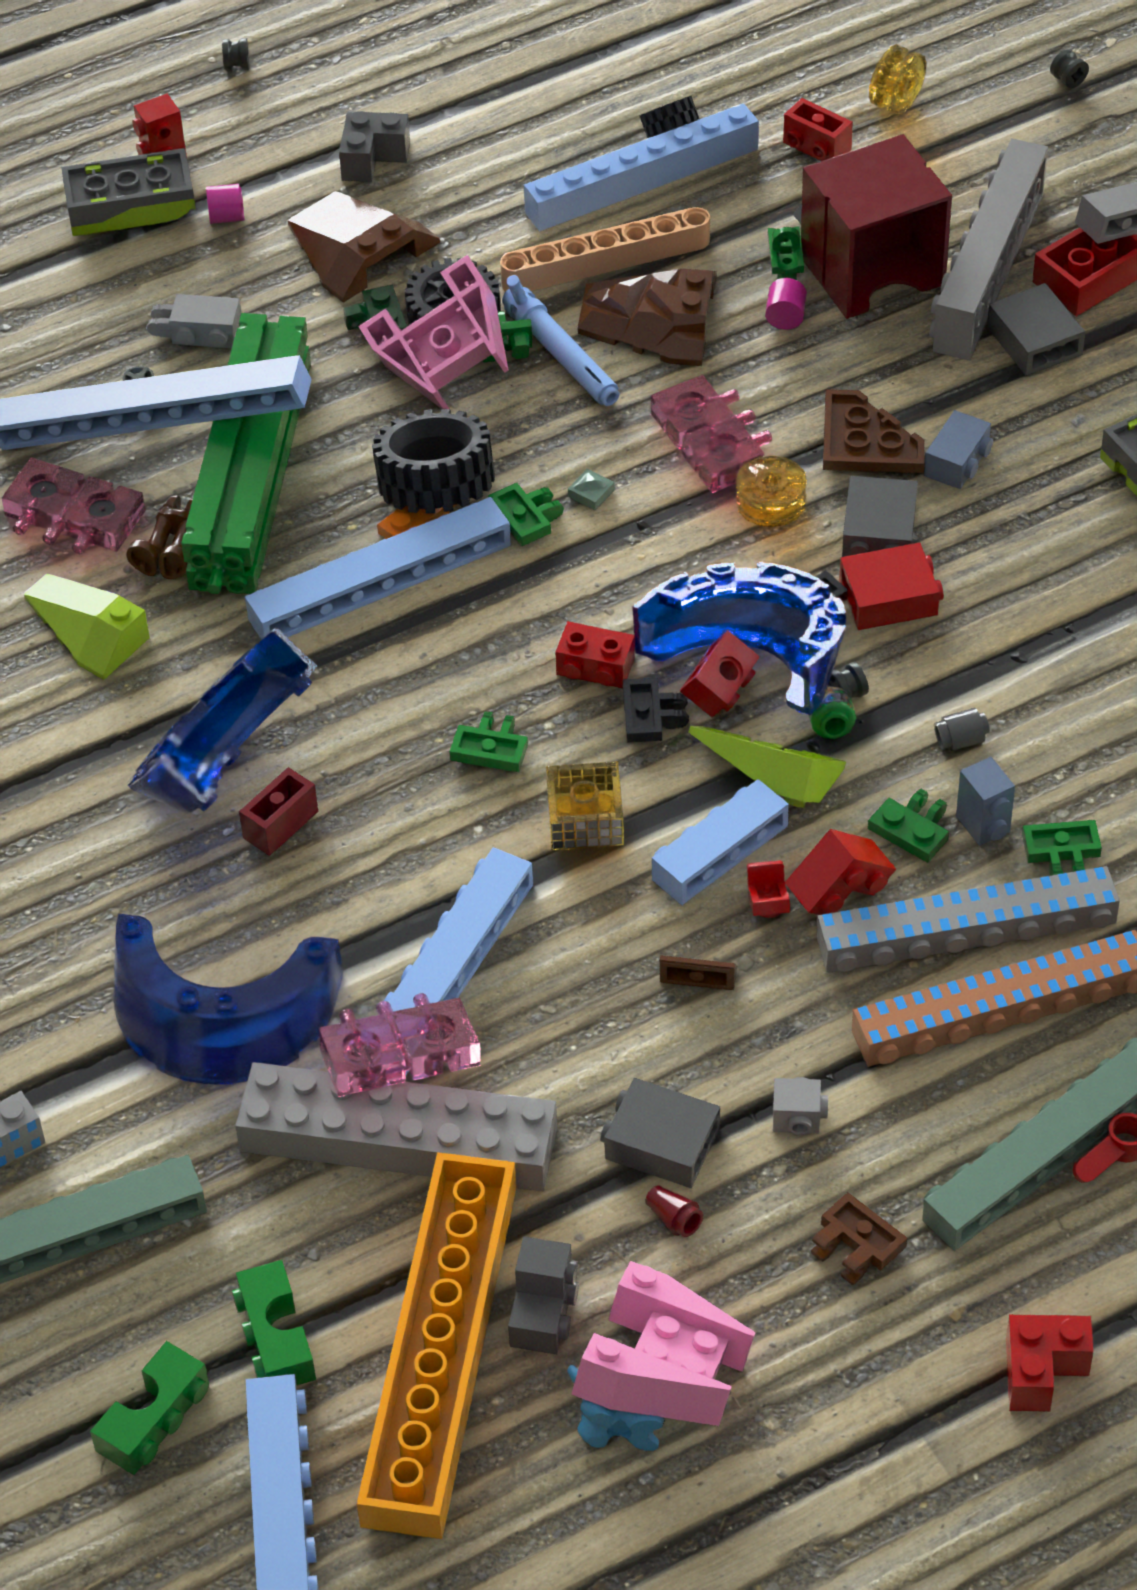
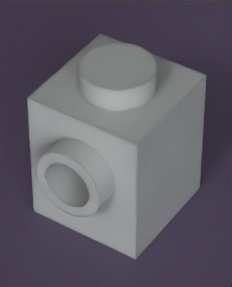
[773,1077,828,1135]

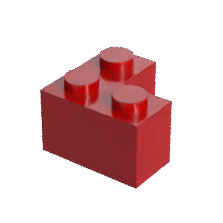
[784,829,896,915]
[1006,1314,1094,1412]

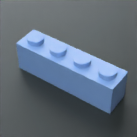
[652,779,789,905]

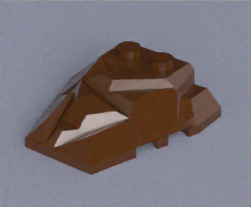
[577,268,717,366]

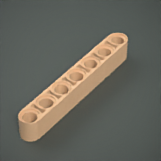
[500,207,710,292]

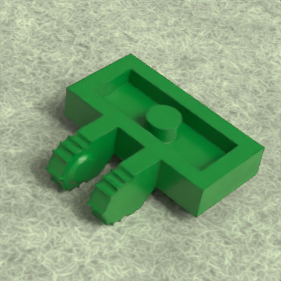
[488,482,565,546]
[449,711,528,772]
[868,788,949,863]
[1022,820,1102,876]

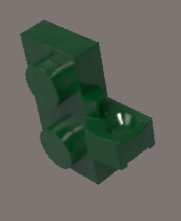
[343,284,407,330]

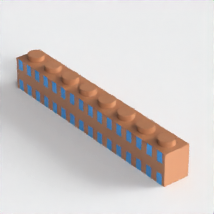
[852,930,1137,1067]

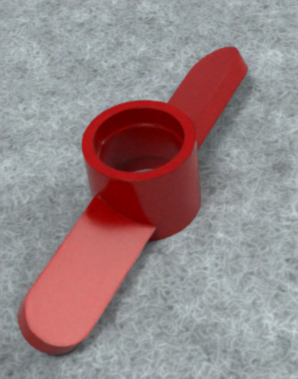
[1072,1113,1137,1183]

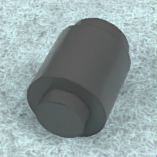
[934,708,990,751]

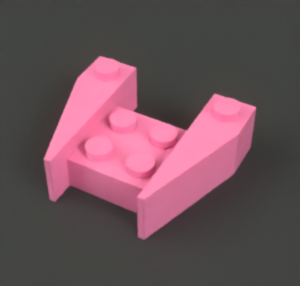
[358,255,509,409]
[571,1261,755,1426]

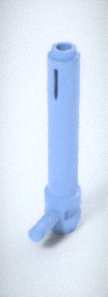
[502,275,620,406]

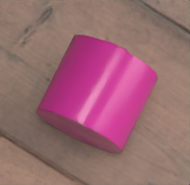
[206,184,245,224]
[765,278,807,330]

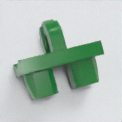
[767,226,804,280]
[483,311,532,363]

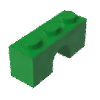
[232,1260,316,1385]
[90,1341,209,1475]

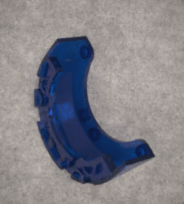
[632,562,846,715]
[127,627,318,814]
[113,914,343,1085]

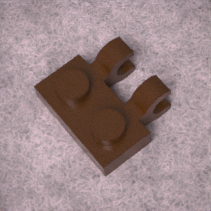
[811,1192,908,1285]

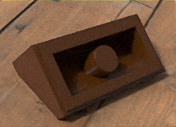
[659,955,737,990]

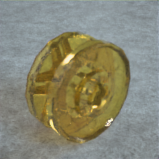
[869,44,927,115]
[736,456,807,527]

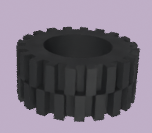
[372,409,495,513]

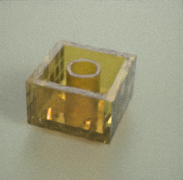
[546,761,624,850]

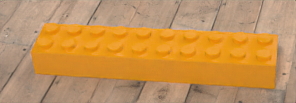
[357,1152,517,1539]

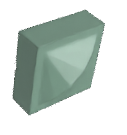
[568,469,615,510]

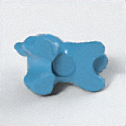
[567,1365,665,1451]

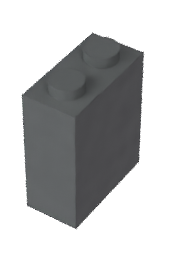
[987,283,1085,376]
[842,476,918,557]
[600,1078,720,1189]

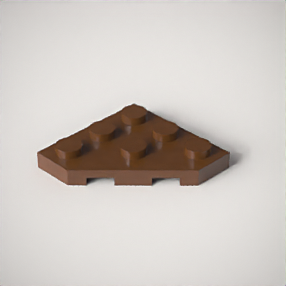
[823,389,925,473]

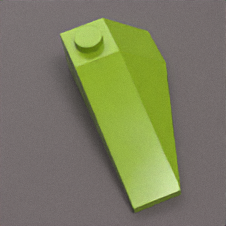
[24,574,150,680]
[688,726,846,808]

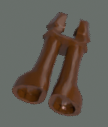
[126,495,193,579]

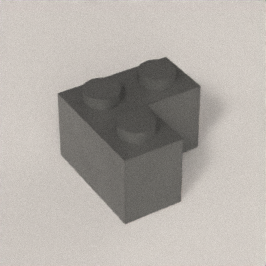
[339,111,410,182]
[508,1236,579,1355]

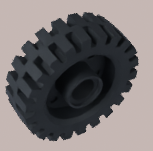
[405,258,501,325]

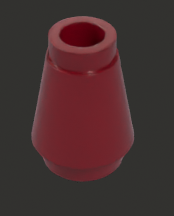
[645,1185,703,1237]

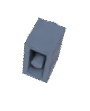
[924,410,993,489]
[956,757,1015,846]

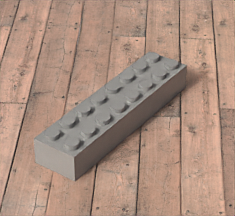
[929,138,1048,361]
[235,1062,558,1192]

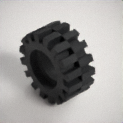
[639,96,700,139]

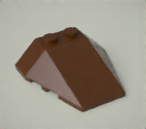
[287,191,440,303]

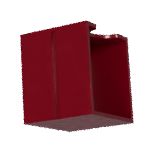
[801,134,952,319]

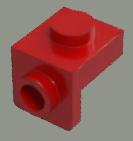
[747,860,790,918]

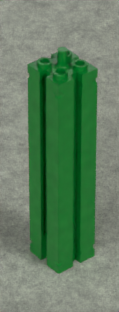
[181,313,311,594]

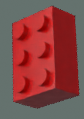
[1032,228,1137,317]

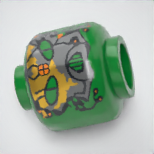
[807,686,856,739]

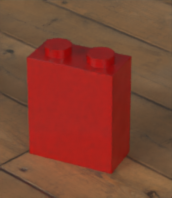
[839,542,944,630]

